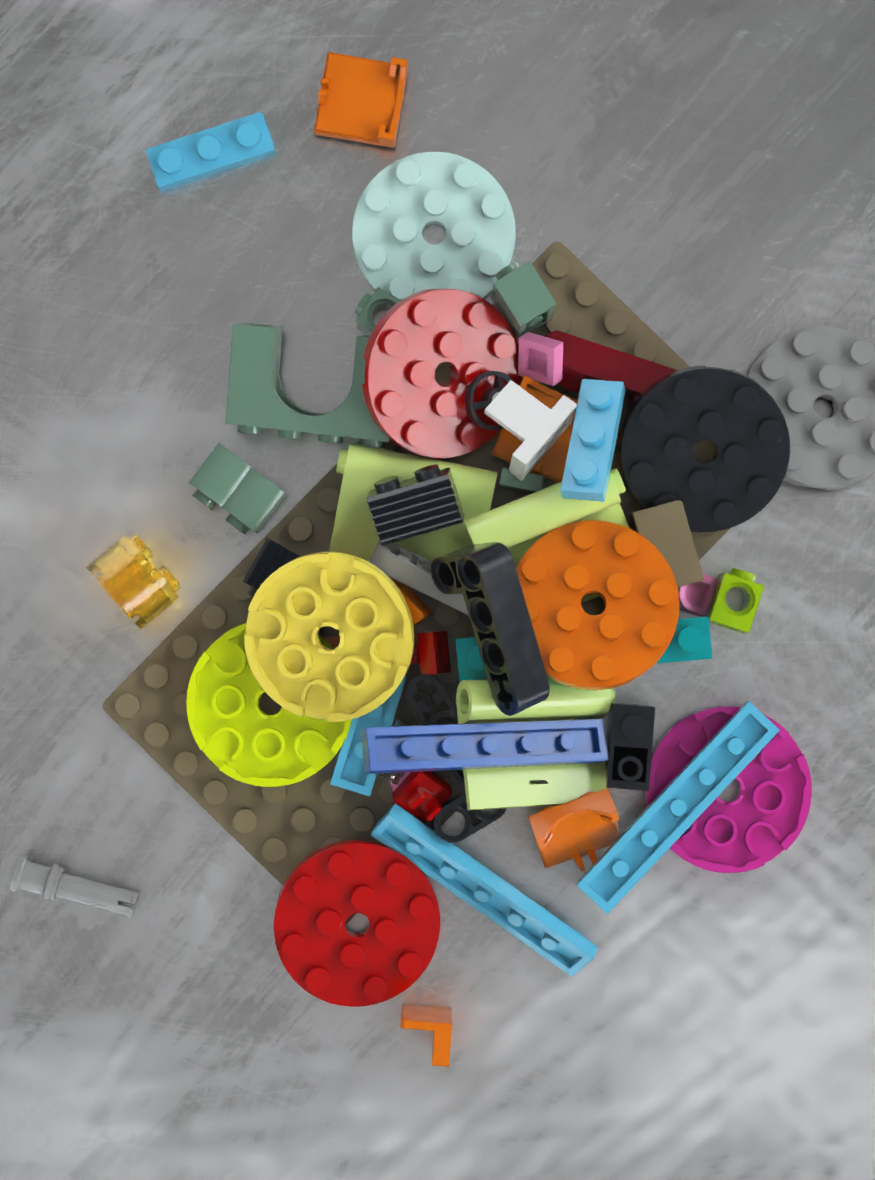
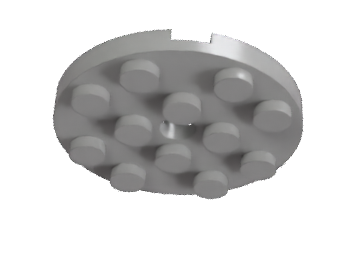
[747,326,875,490]

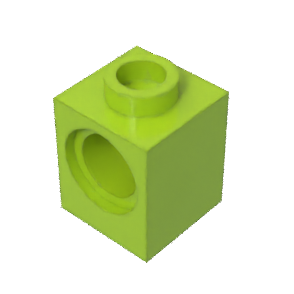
[707,568,764,634]

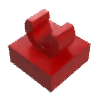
[410,631,451,675]
[392,771,452,823]

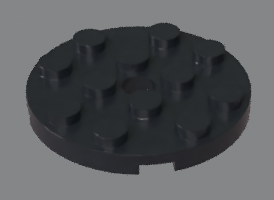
[620,365,790,533]

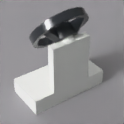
[465,371,577,481]

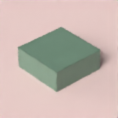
[498,468,544,494]

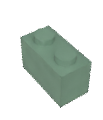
[491,261,557,340]

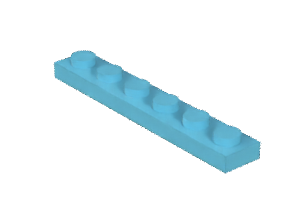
[576,701,780,914]
[370,803,598,977]

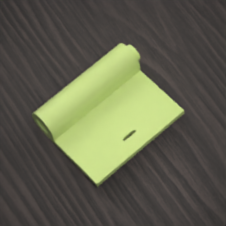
[329,442,498,562]
[464,468,629,603]
[456,678,615,810]

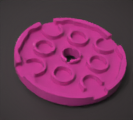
[644,706,812,873]

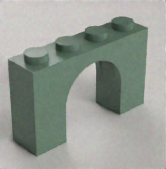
[225,322,391,448]

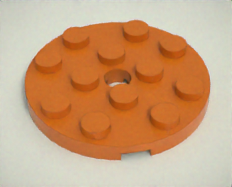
[516,520,680,690]

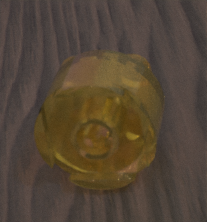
[86,534,180,630]

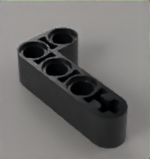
[430,542,550,716]
[406,674,507,843]

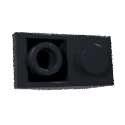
[606,703,655,791]

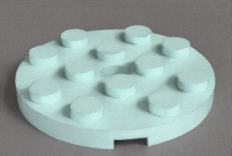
[352,152,516,301]

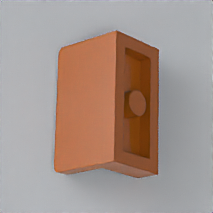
[400,1004,452,1067]

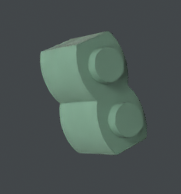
[189,443,287,534]

